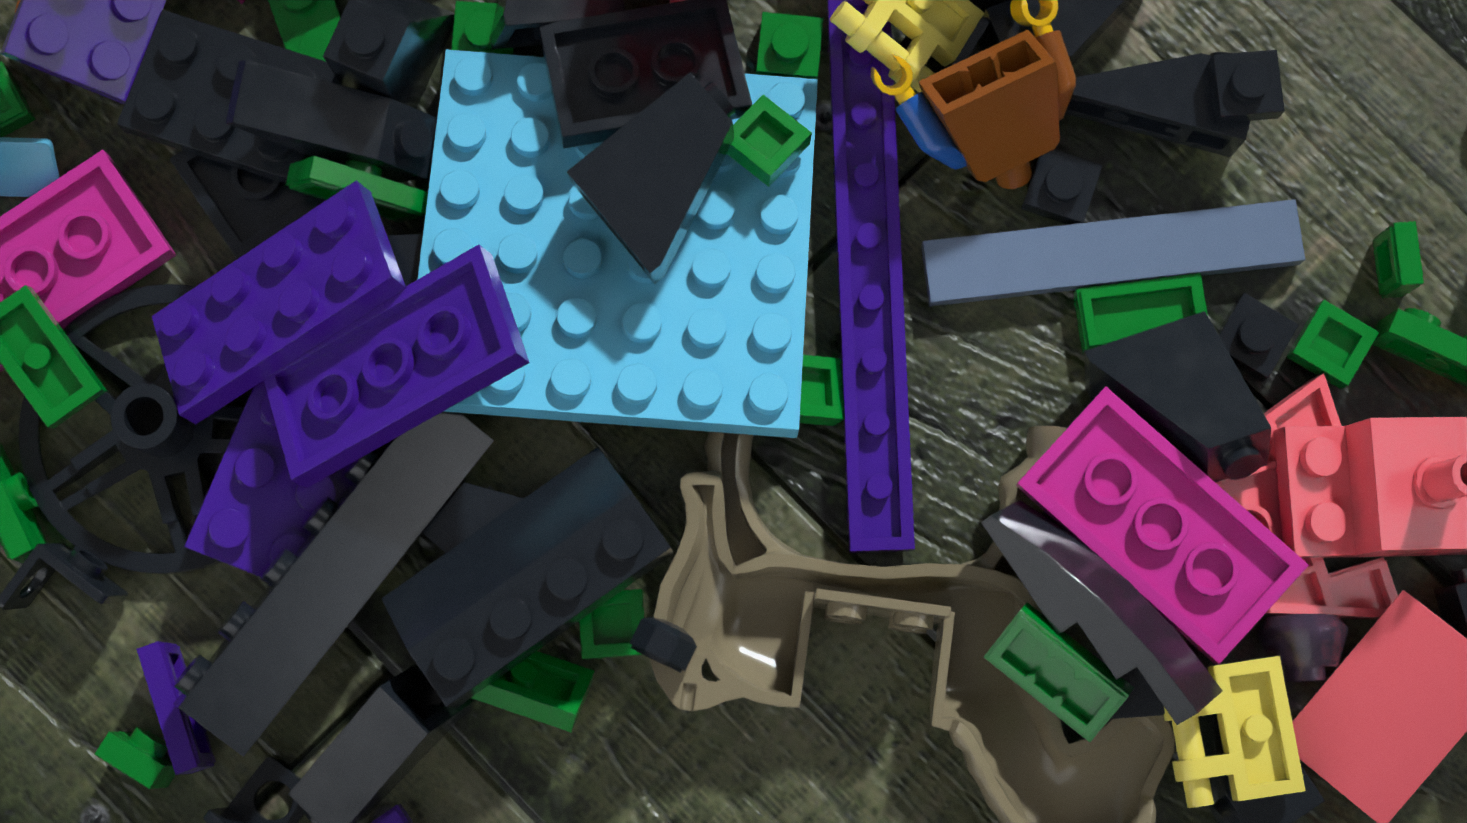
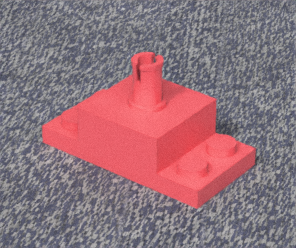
[1274,417,1467,558]

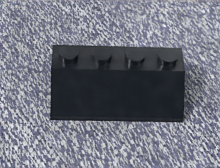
[381,447,674,707]

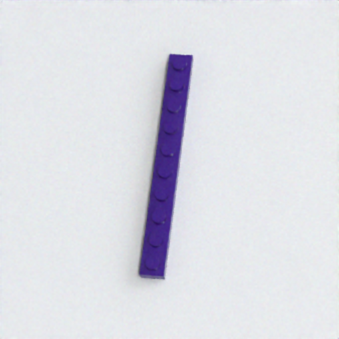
[827,0,915,553]

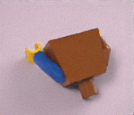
[871,0,1076,189]

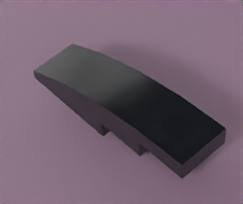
[981,500,1223,725]

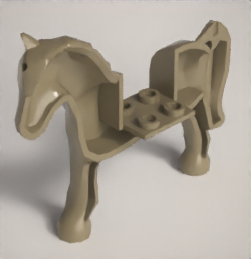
[649,426,1175,823]

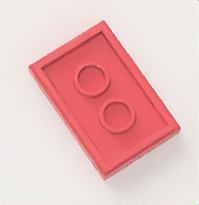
[1292,589,1467,823]

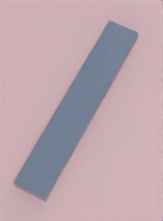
[921,199,1305,307]

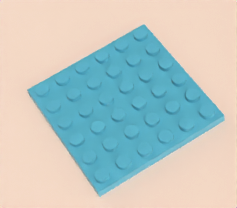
[417,49,818,438]

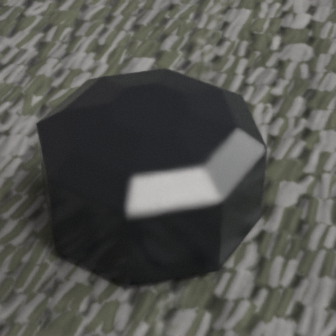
[629,617,697,673]

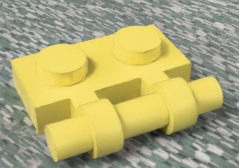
[830,0,984,93]
[1164,656,1306,808]

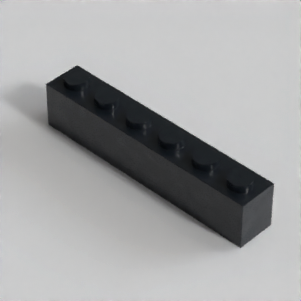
[173,412,494,757]

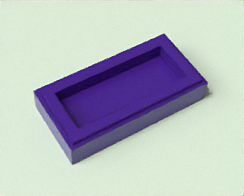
[136,641,216,775]

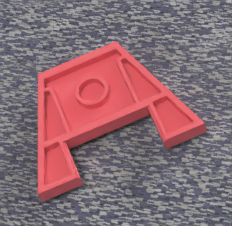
[1216,373,1398,620]

